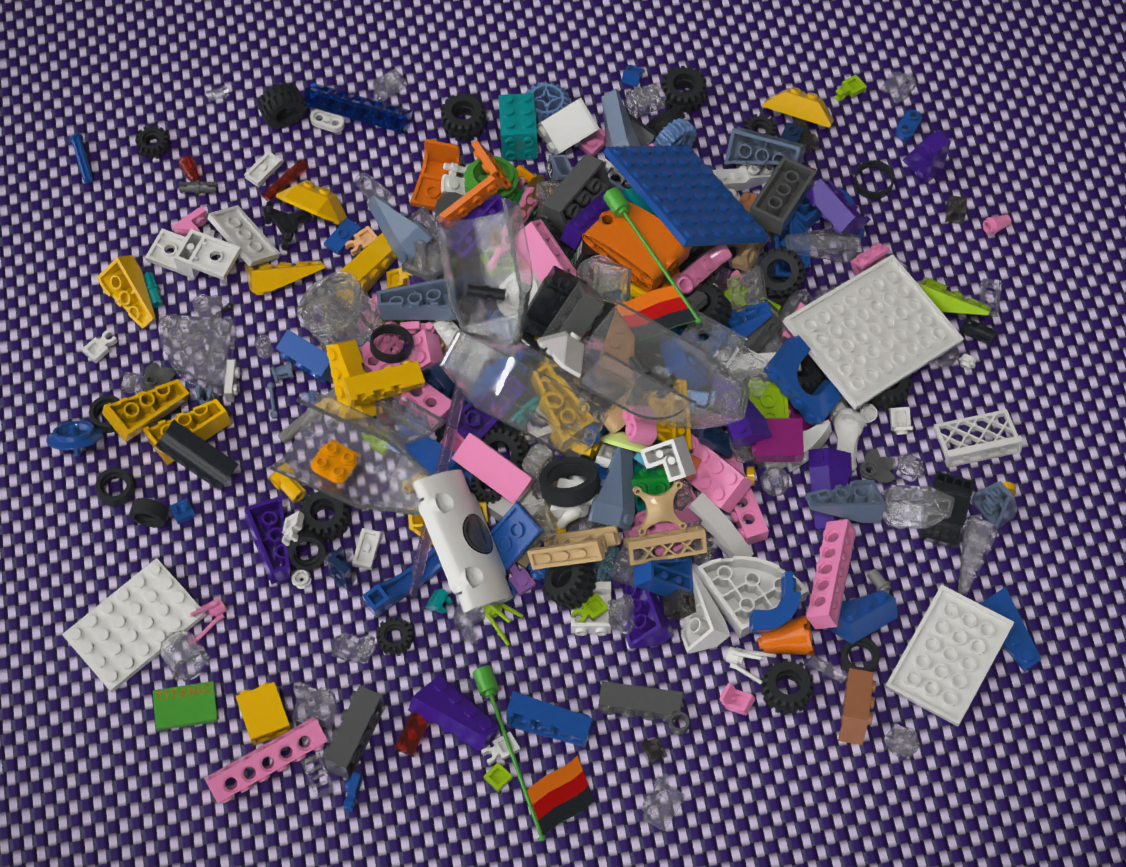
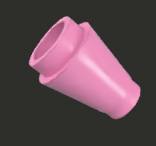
[983,214,1011,235]

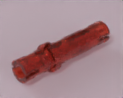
[262,159,308,202]

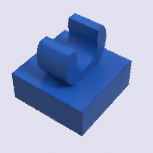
[169,498,196,525]

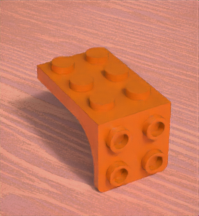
[410,139,461,211]

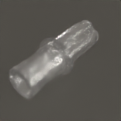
[807,655,848,683]

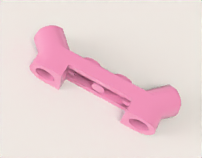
[669,244,732,294]

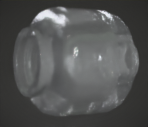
[894,453,925,482]

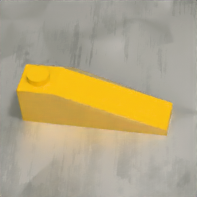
[96,255,156,329]

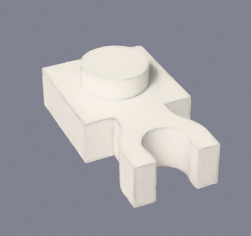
[82,330,118,363]
[281,511,305,546]
[481,732,520,766]

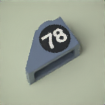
[545,155,572,184]

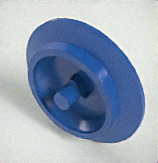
[46,421,103,456]

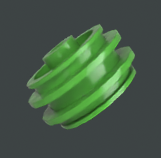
[464,155,519,202]

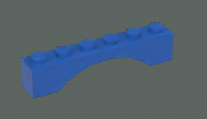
[362,547,443,618]

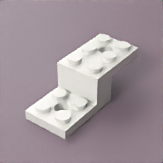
[145,229,241,280]

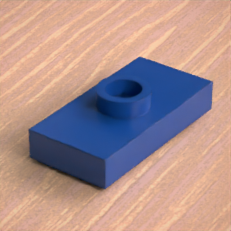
[324,218,361,255]

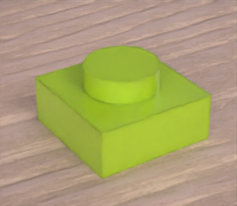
[483,762,513,793]

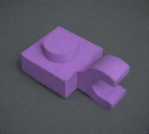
[508,564,536,597]

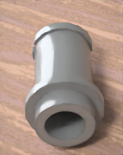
[867,568,891,593]

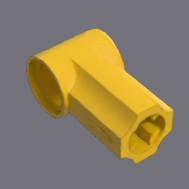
[269,465,307,503]

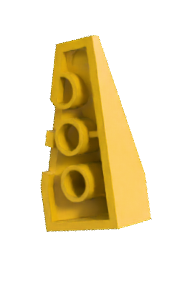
[245,261,325,295]

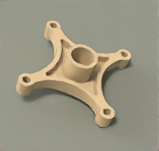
[632,480,687,536]

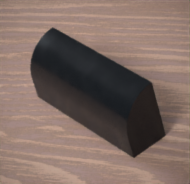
[154,420,239,490]

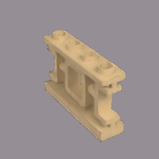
[527,525,621,570]

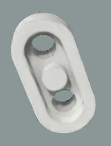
[310,109,345,133]

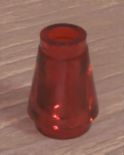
[178,155,200,182]

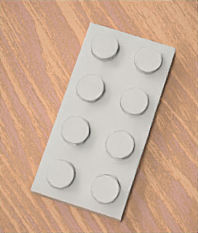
[207,205,280,267]

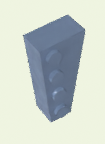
[724,127,806,165]

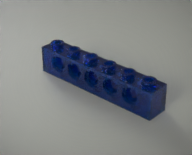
[304,83,412,133]

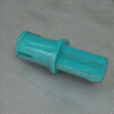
[143,272,163,308]

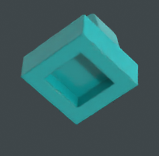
[426,588,452,614]

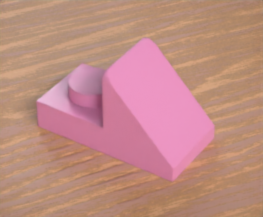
[172,206,208,237]

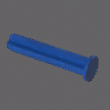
[69,134,93,184]

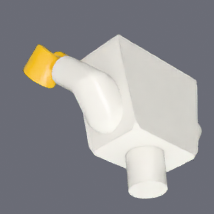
[550,476,598,534]

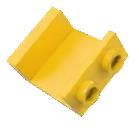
[236,682,291,746]

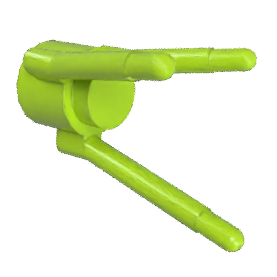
[481,603,523,646]

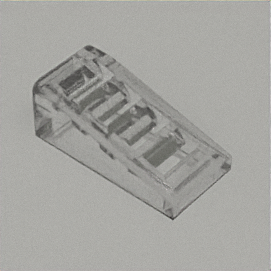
[980,278,1001,317]
[301,752,336,799]

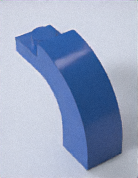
[749,571,801,634]

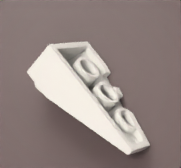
[537,331,584,378]
[679,567,730,653]

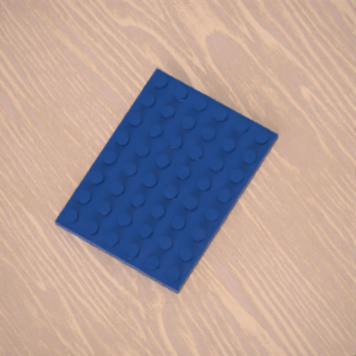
[603,145,769,247]

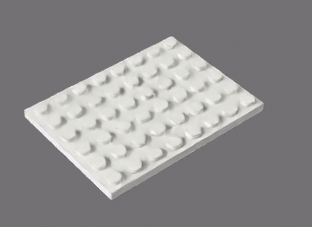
[782,254,964,410]

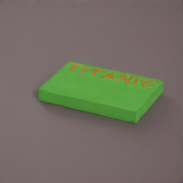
[153,681,218,731]

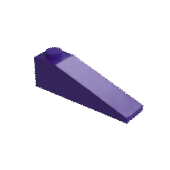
[808,448,852,531]

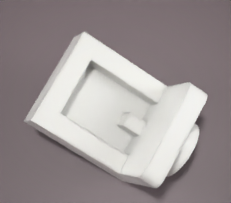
[889,407,913,435]

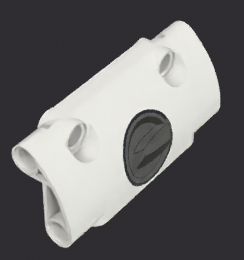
[412,470,513,614]

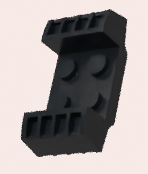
[519,265,587,338]
[919,471,975,549]

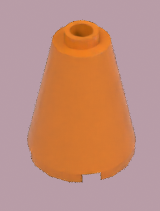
[758,615,815,655]

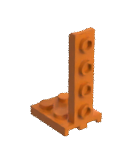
[435,140,513,231]

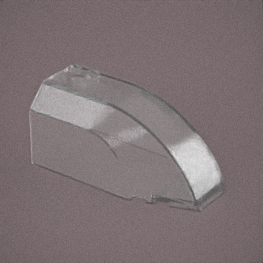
[433,198,533,362]
[573,302,750,429]
[439,330,611,457]
[270,390,433,516]

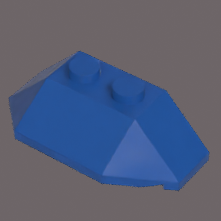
[771,214,810,278]

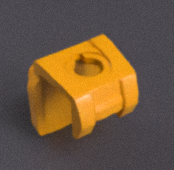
[311,439,360,484]

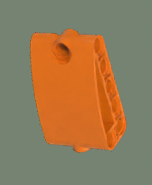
[582,202,691,292]

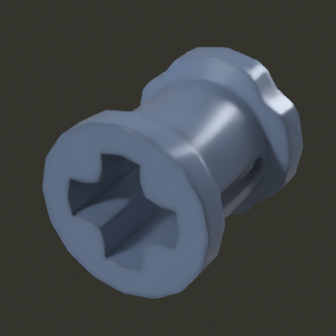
[271,362,294,383]

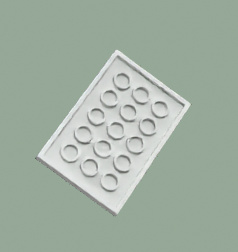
[62,558,206,693]
[885,584,1014,726]

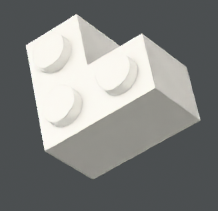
[640,436,696,482]

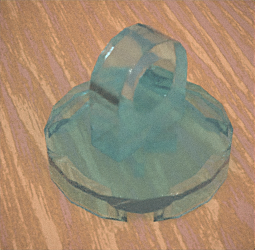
[586,546,620,582]

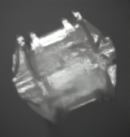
[297,272,383,353]

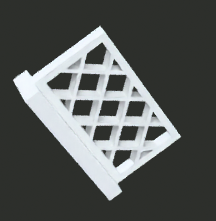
[933,409,1023,468]

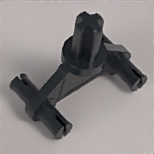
[263,201,312,251]

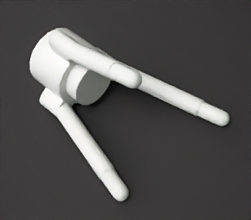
[726,646,777,684]

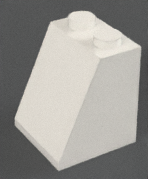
[536,98,600,155]

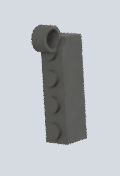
[598,681,689,735]

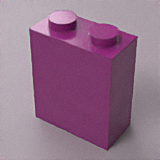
[751,418,804,462]

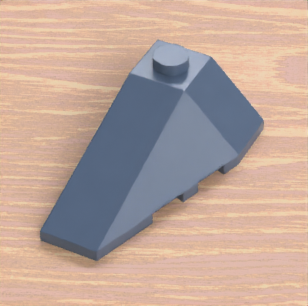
[601,89,641,147]
[588,447,635,530]
[805,480,886,523]

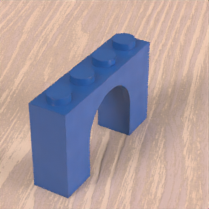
[763,335,843,425]

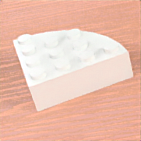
[696,556,808,639]

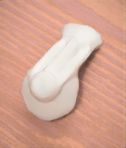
[832,408,864,472]

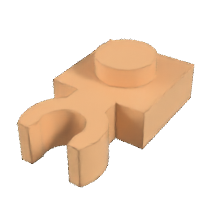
[345,226,378,256]

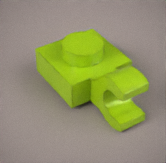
[834,75,867,102]

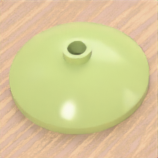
[601,432,653,453]

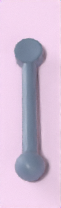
[267,382,278,419]

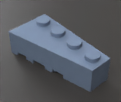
[377,277,458,320]

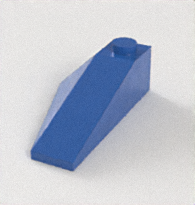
[700,301,773,361]

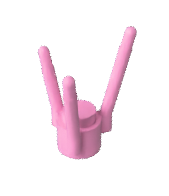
[190,597,227,644]

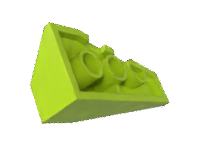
[919,277,992,315]

